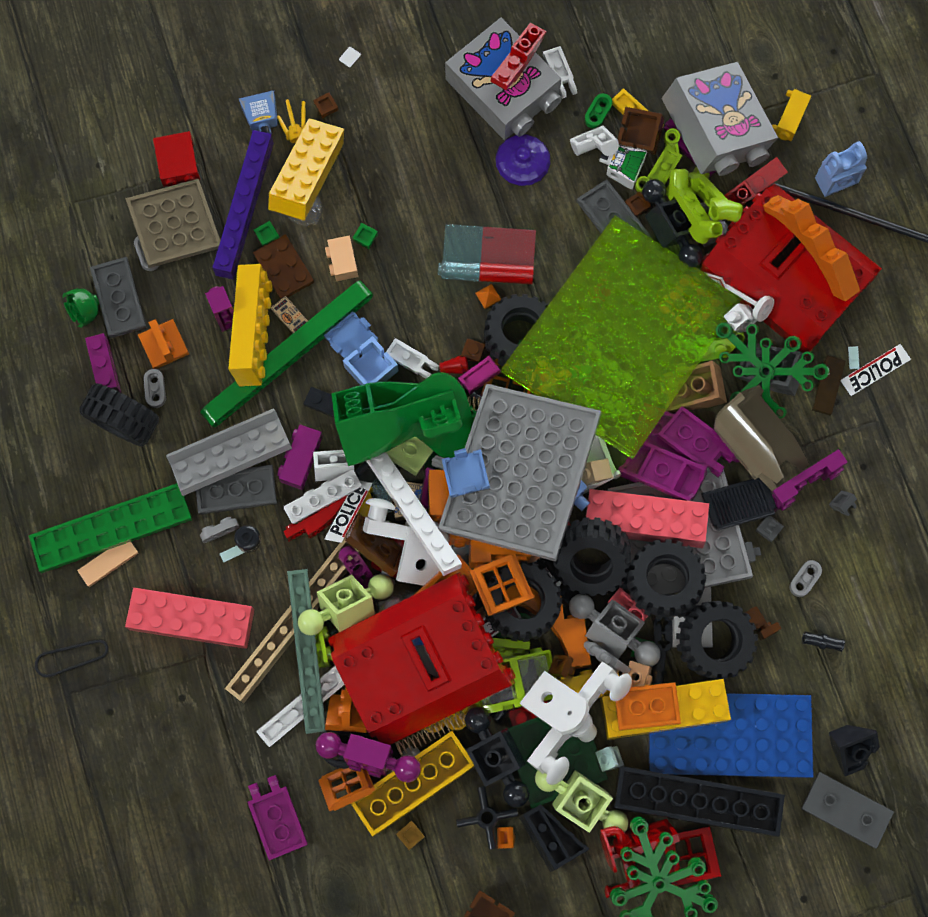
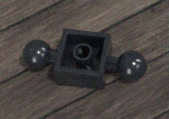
[642,179,703,268]
[465,707,530,807]

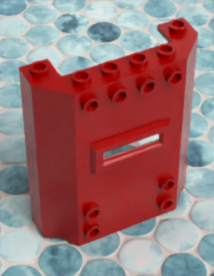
[700,184,882,356]
[328,572,516,745]

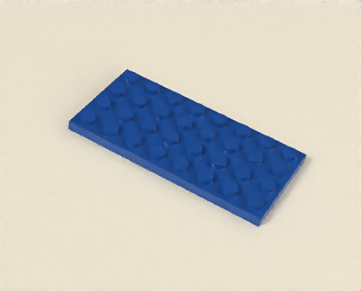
[649,694,813,778]

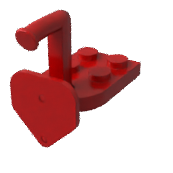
[600,819,680,898]

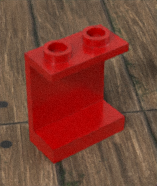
[153,131,200,187]

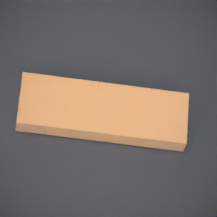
[77,542,139,587]

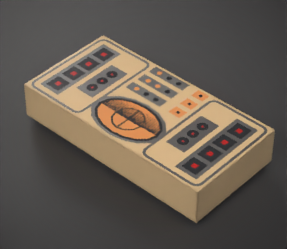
[271,296,308,333]

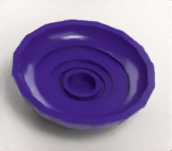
[496,134,550,186]

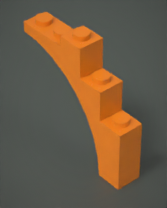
[763,195,860,301]
[428,470,531,569]
[478,585,591,669]

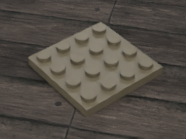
[125,179,220,268]

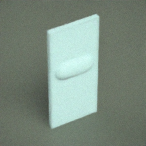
[848,346,859,369]
[220,546,245,562]

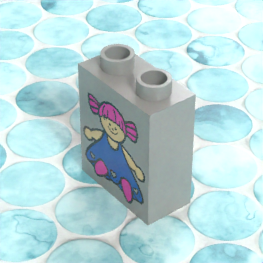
[445,17,562,141]
[662,62,778,176]

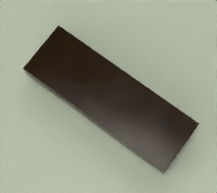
[812,355,846,416]

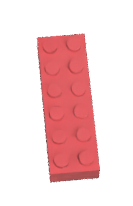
[586,489,709,548]
[125,588,254,649]

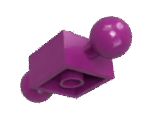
[316,732,421,783]

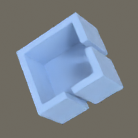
[343,336,398,385]

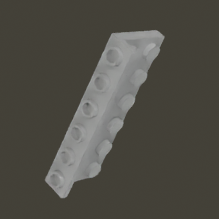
[166,409,292,496]

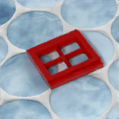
[665,827,721,886]

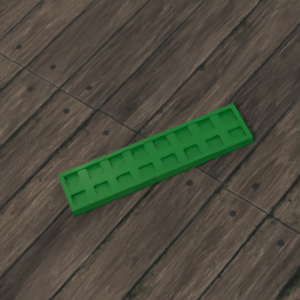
[29,483,192,573]

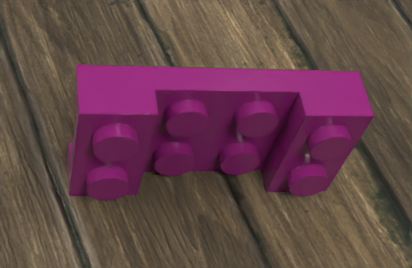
[618,437,707,501]
[772,449,848,512]

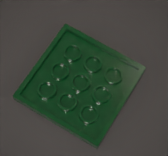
[508,717,608,808]

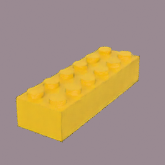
[268,118,344,221]
[228,264,272,386]
[600,679,731,740]
[351,731,475,837]

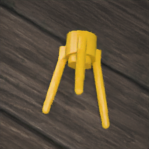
[277,99,306,143]

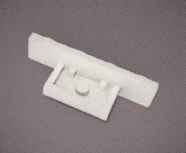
[284,470,362,524]

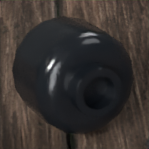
[234,525,261,553]

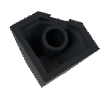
[829,725,880,776]

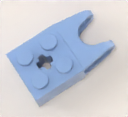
[815,141,867,197]

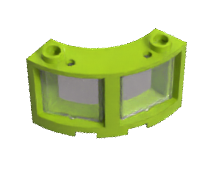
[476,647,557,713]

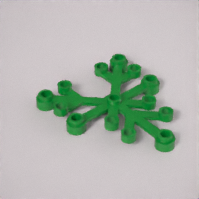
[716,322,830,419]
[610,817,718,917]

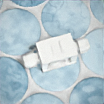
[724,304,757,332]

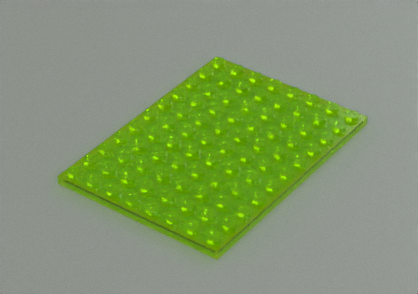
[500,215,742,459]

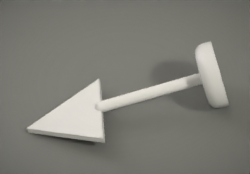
[701,272,775,322]

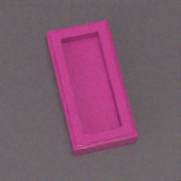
[458,356,501,394]

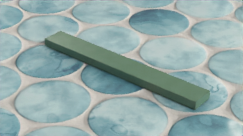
[287,569,326,734]

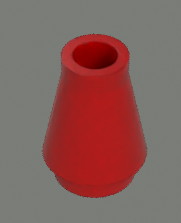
[439,355,469,374]

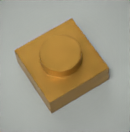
[396,821,425,850]

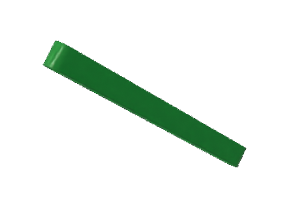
[200,280,374,428]

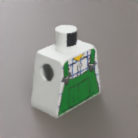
[599,146,647,190]

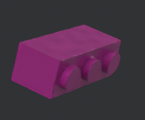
[205,286,234,332]
[85,333,121,393]
[277,425,323,490]

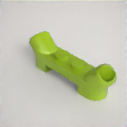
[689,167,743,222]
[666,169,723,244]

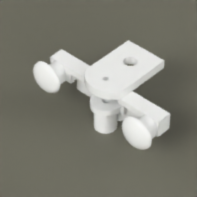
[363,498,452,586]
[520,662,632,785]

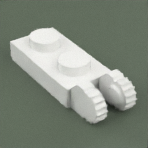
[543,46,577,99]
[386,339,440,379]

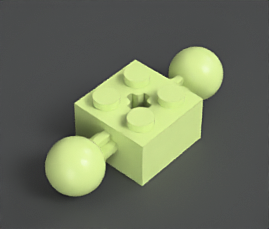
[298,574,394,635]
[535,770,629,837]

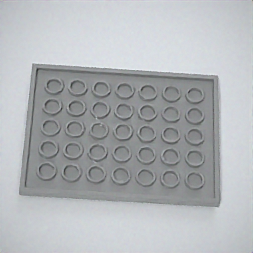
[438,384,601,561]

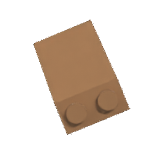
[658,361,727,413]

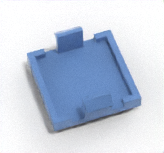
[324,311,378,359]
[442,448,490,498]

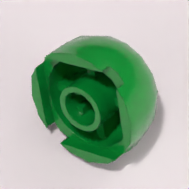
[62,288,99,328]

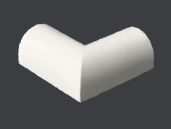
[570,126,619,156]

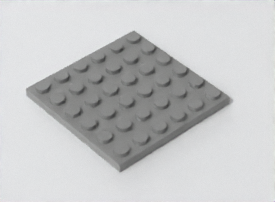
[607,468,753,602]

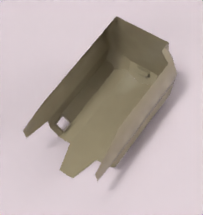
[714,385,809,492]

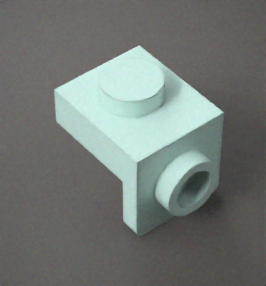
[595,746,624,772]

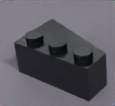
[519,804,589,872]

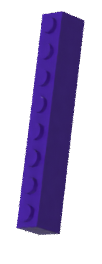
[213,130,274,280]

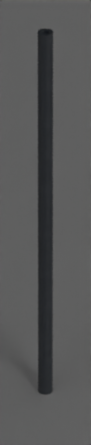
[747,174,928,243]

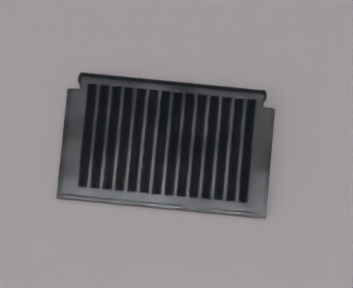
[701,478,777,531]

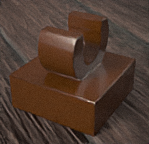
[548,655,576,678]

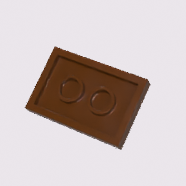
[253,234,314,300]
[345,513,403,577]

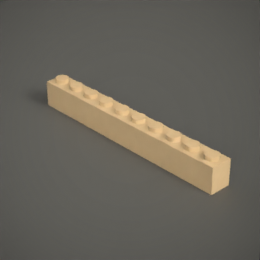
[225,533,362,703]

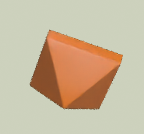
[475,284,501,309]
[497,827,516,848]

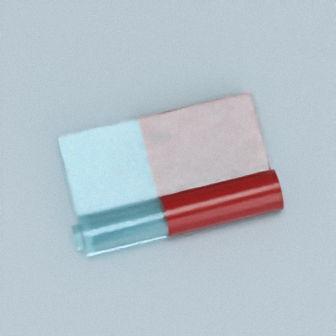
[438,224,536,285]

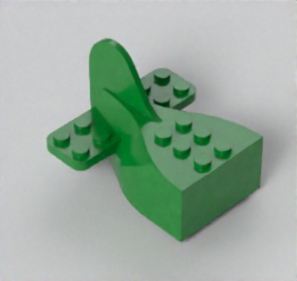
[331,372,474,466]

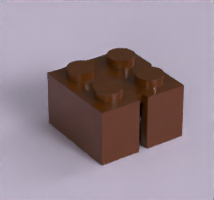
[618,107,665,155]
[463,890,515,917]

